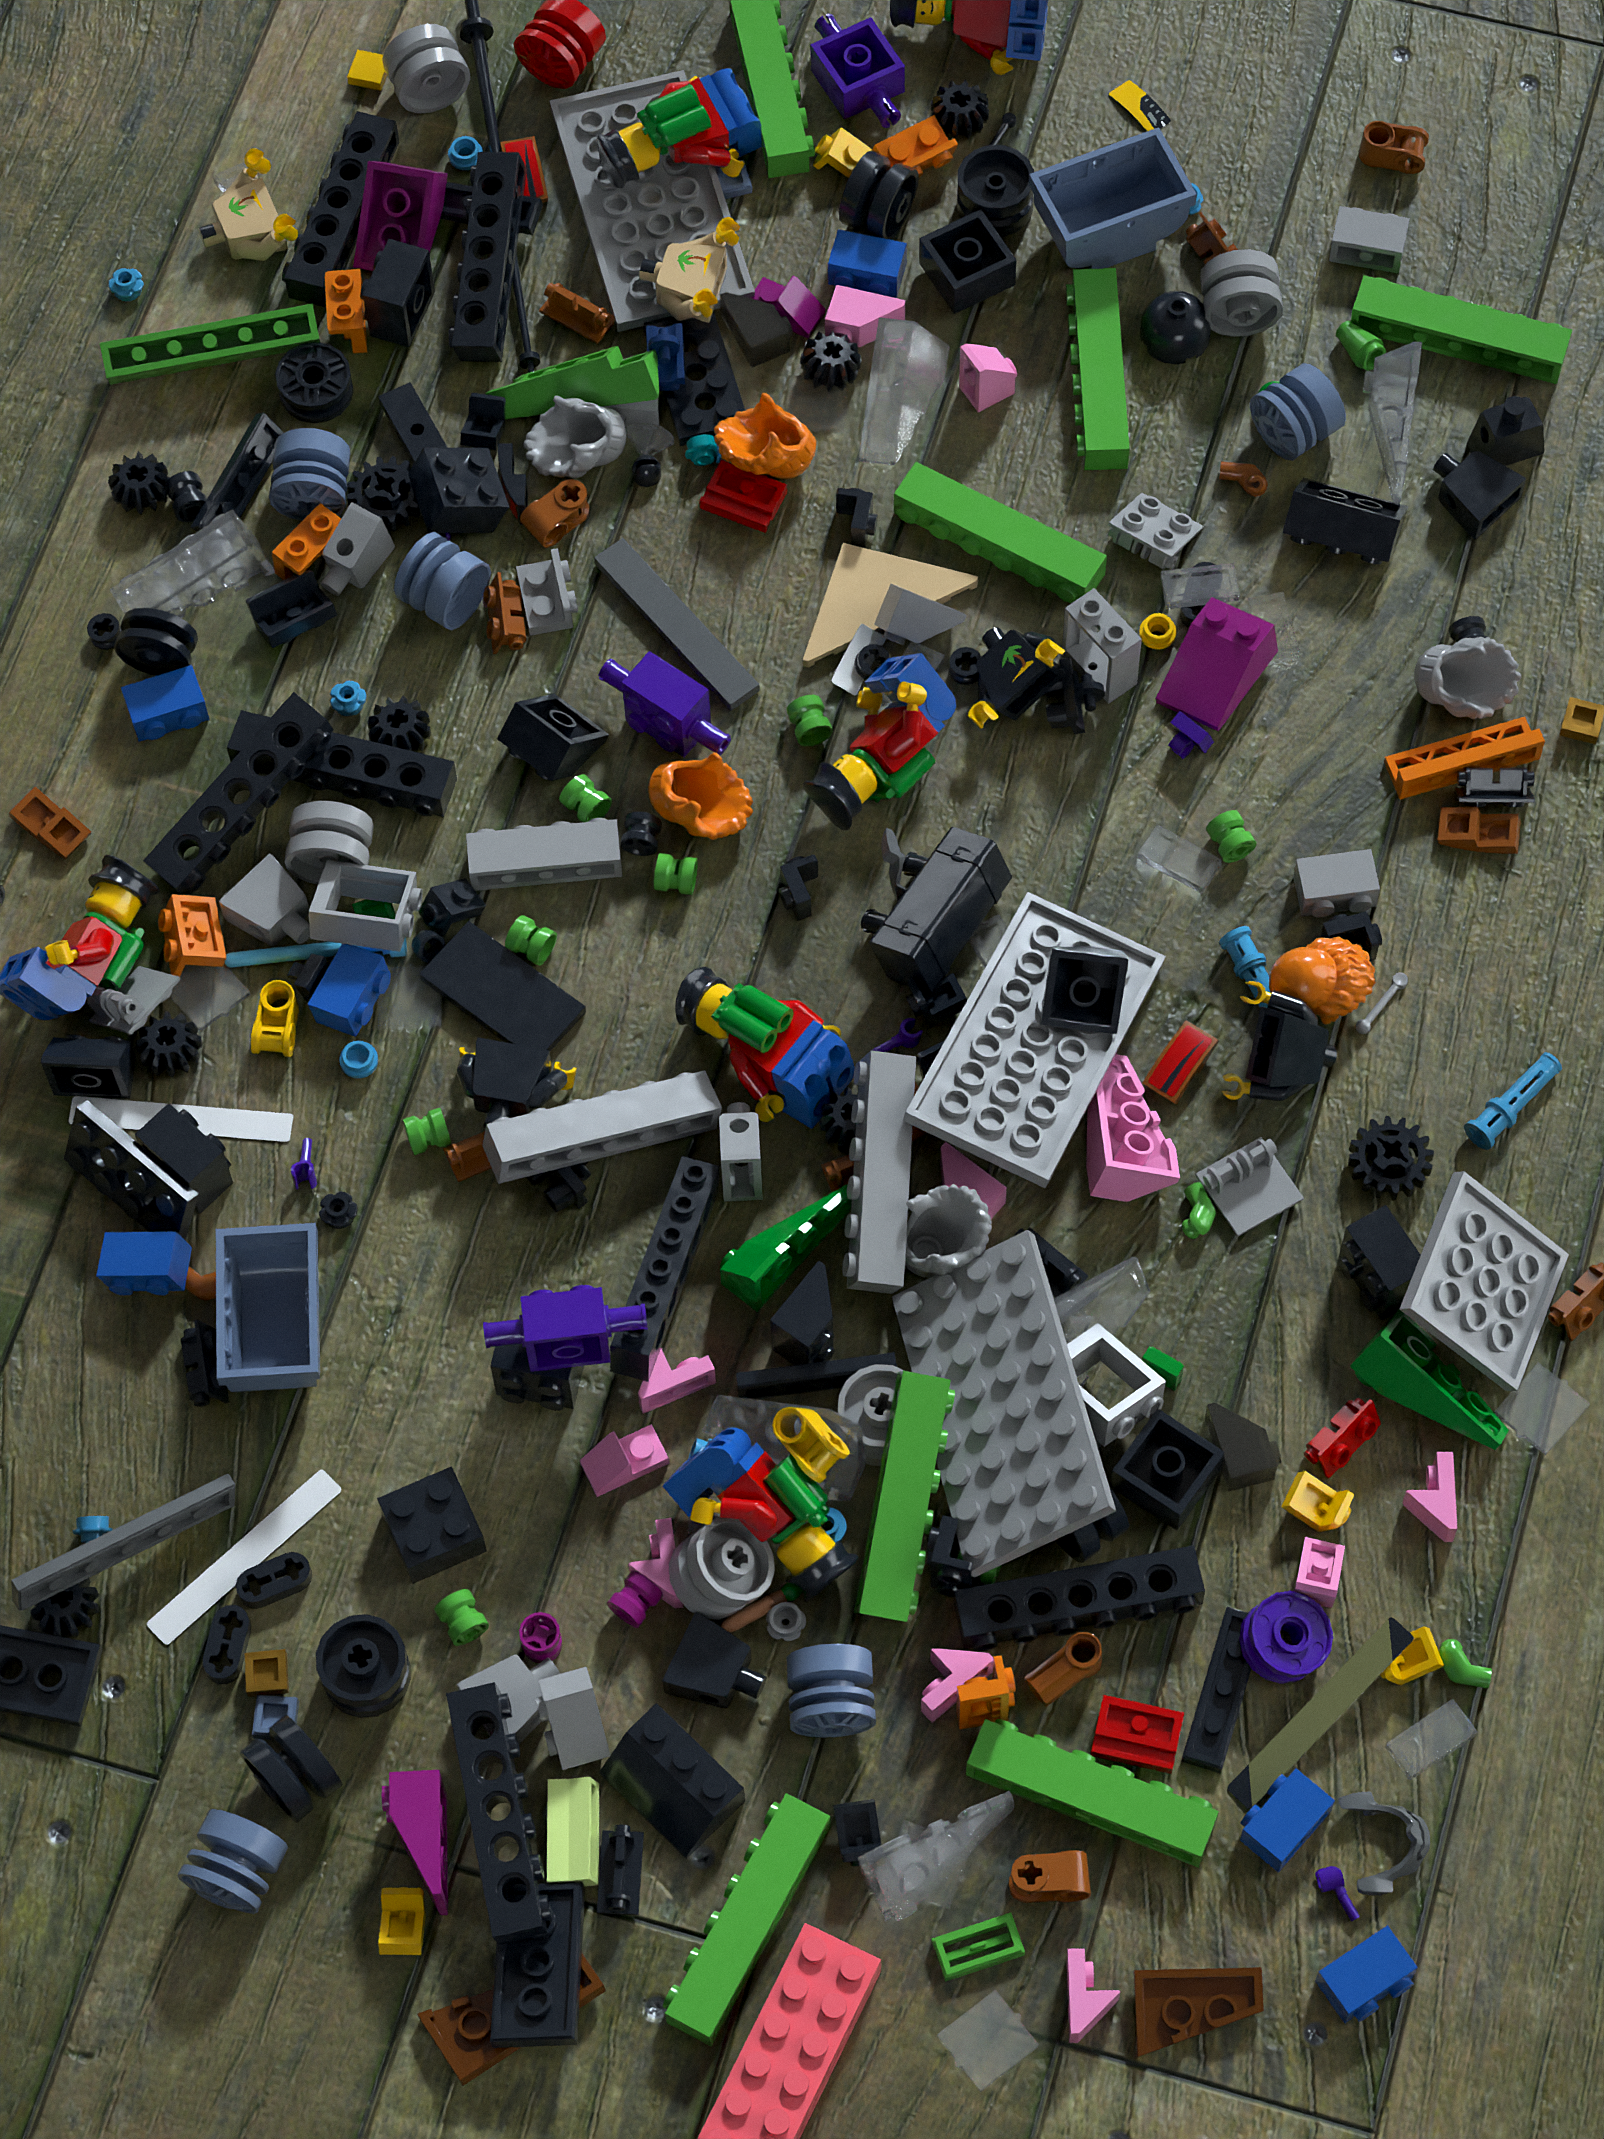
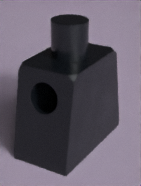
[1466,396,1545,466]
[1433,451,1526,540]
[662,1612,767,1708]

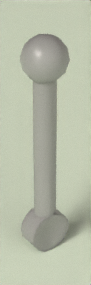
[1356,972,1408,1034]

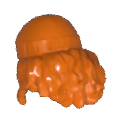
[714,393,816,479]
[648,753,753,840]
[1269,937,1376,1025]

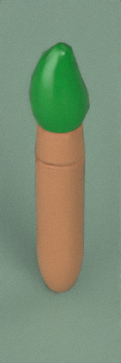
[720,1583,803,1633]

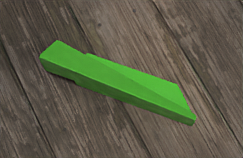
[485,346,659,419]

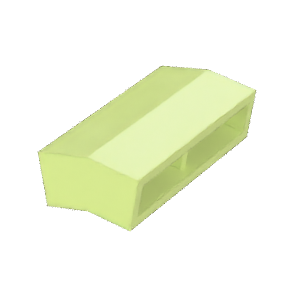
[547,1777,599,1886]

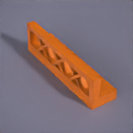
[1384,717,1545,800]

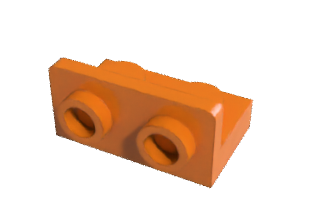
[872,115,958,177]
[325,269,367,354]
[272,503,341,580]
[158,894,227,977]
[956,1655,1016,1730]

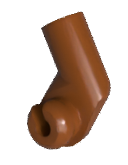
[1219,461,1268,497]
[185,1266,216,1301]

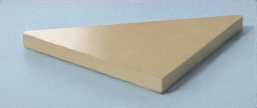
[803,543,978,667]

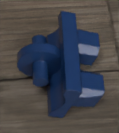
[646,323,685,391]

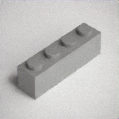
[466,818,622,891]

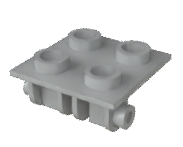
[1108,493,1204,570]
[86,966,181,1034]
[1195,1137,1304,1236]

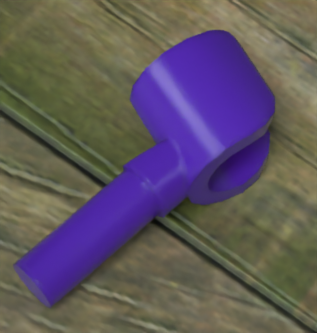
[870,1018,923,1052]
[291,1138,317,1190]
[1315,1866,1360,1922]

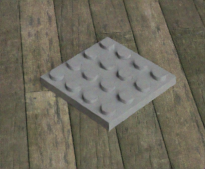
[1400,1171,1569,1391]

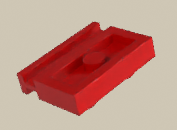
[699,460,787,533]
[1091,1695,1184,1774]

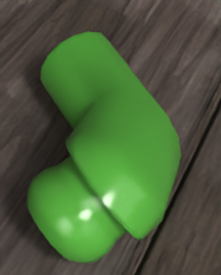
[1182,1182,1216,1239]
[1439,1639,1492,1689]

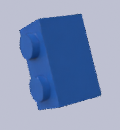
[828,229,907,298]
[121,665,210,742]
[308,944,391,1037]
[96,1232,192,1295]
[1240,1768,1335,1873]
[1315,1925,1418,2023]

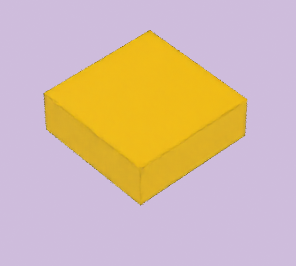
[347,49,387,91]

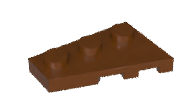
[1133,1967,1264,2057]

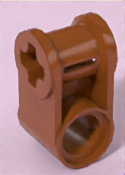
[1359,121,1429,174]
[520,479,590,548]
[1008,1850,1091,1903]

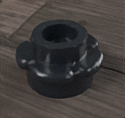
[319,1191,358,1229]

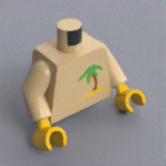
[198,148,298,261]
[639,217,740,323]

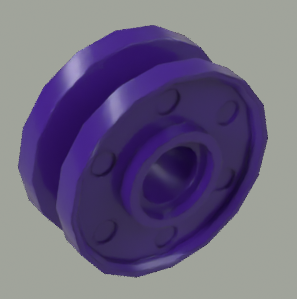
[1239,1591,1333,1684]

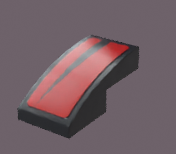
[498,443,528,525]

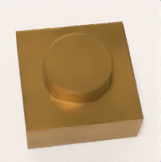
[1560,697,1604,745]
[244,1649,289,1697]

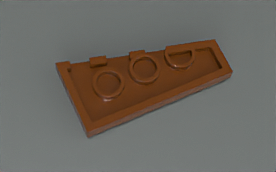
[417,1954,606,2086]

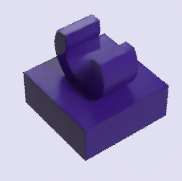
[1168,711,1214,759]

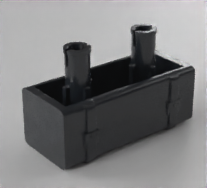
[861,827,1012,994]

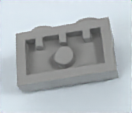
[516,548,578,636]

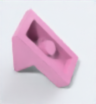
[638,1349,716,1414]
[580,1424,669,1497]
[1402,1452,1457,1542]
[628,1518,683,1609]
[1294,1537,1345,1608]
[921,1649,993,1723]
[1066,1948,1120,2043]

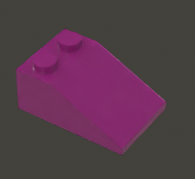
[353,161,448,271]
[1155,597,1278,732]
[382,1770,449,1915]

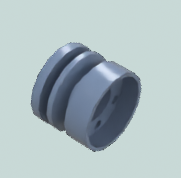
[1250,363,1346,461]
[269,428,351,521]
[394,532,491,630]
[786,1644,876,1738]
[177,1809,288,1914]

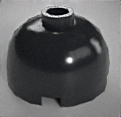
[1140,290,1211,364]

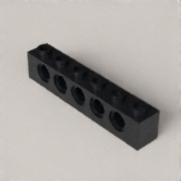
[282,111,399,307]
[449,152,527,362]
[143,692,334,895]
[227,710,457,817]
[610,1156,720,1382]
[954,1545,1205,1652]
[446,1682,552,1945]

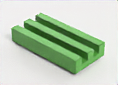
[931,1913,1025,1982]

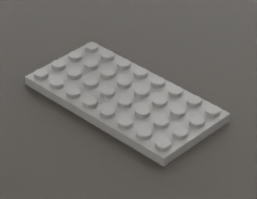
[549,70,755,332]
[903,892,1166,1188]
[892,1230,1116,1578]

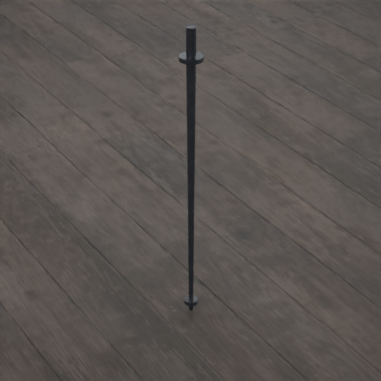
[459,0,540,373]

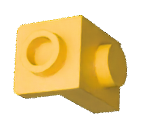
[813,127,873,178]
[1281,1471,1354,1532]
[1380,1626,1444,1686]
[378,1887,426,1955]

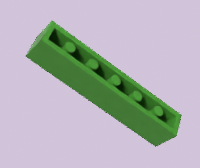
[729,0,815,178]
[1066,268,1130,470]
[1351,275,1572,384]
[100,304,320,385]
[894,462,1107,603]
[854,1370,955,1622]
[966,1719,1219,1868]
[663,1793,831,2047]

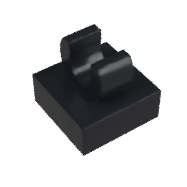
[287,954,330,1003]

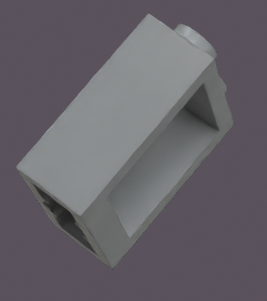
[1062,588,1142,704]
[309,860,423,952]
[1067,1323,1166,1447]

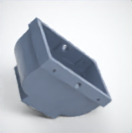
[1029,127,1197,269]
[216,1223,320,1392]

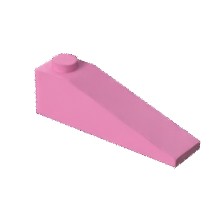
[1086,1054,1180,1202]

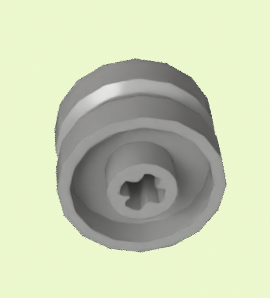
[382,24,471,113]
[1200,249,1283,337]
[285,801,374,885]
[838,1364,903,1466]
[669,1517,775,1620]

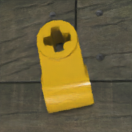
[251,980,299,1057]
[772,1407,850,1483]

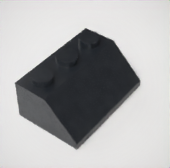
[1282,477,1408,564]
[599,1703,745,1859]

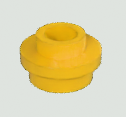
[1139,613,1176,649]

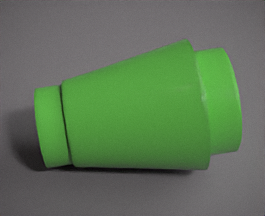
[1336,321,1386,370]

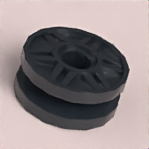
[275,342,354,423]
[114,607,198,676]

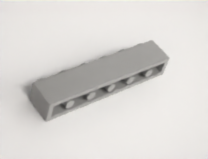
[842,1051,916,1294]
[483,1070,722,1184]

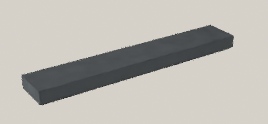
[594,538,760,711]
[11,1474,235,1611]

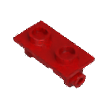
[1304,1398,1381,1479]

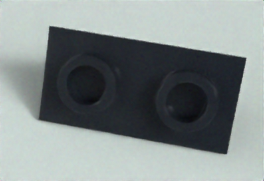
[1455,767,1535,807]
[1013,1227,1089,1304]
[180,1319,229,1407]
[597,1824,644,1915]

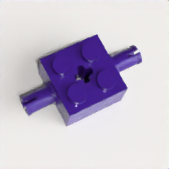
[810,14,905,128]
[598,651,731,758]
[483,1285,648,1372]

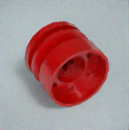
[513,0,606,89]

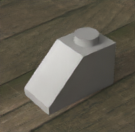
[874,584,967,645]

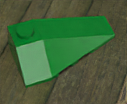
[720,1184,852,1312]
[1350,1308,1509,1450]

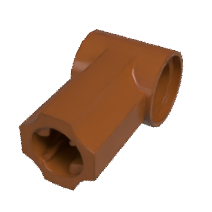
[1024,1632,1102,1707]

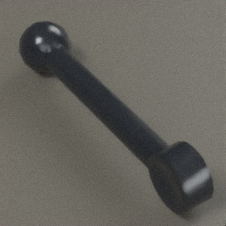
[989,113,1016,145]

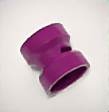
[606,1570,663,1628]
[519,1612,562,1663]

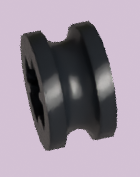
[87,613,122,650]
[854,644,890,680]
[949,647,982,685]

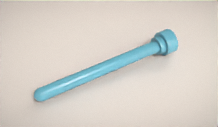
[224,937,407,968]

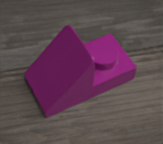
[746,276,826,339]

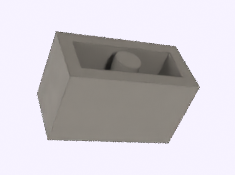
[1329,206,1410,274]
[1293,849,1380,917]
[535,1667,610,1770]

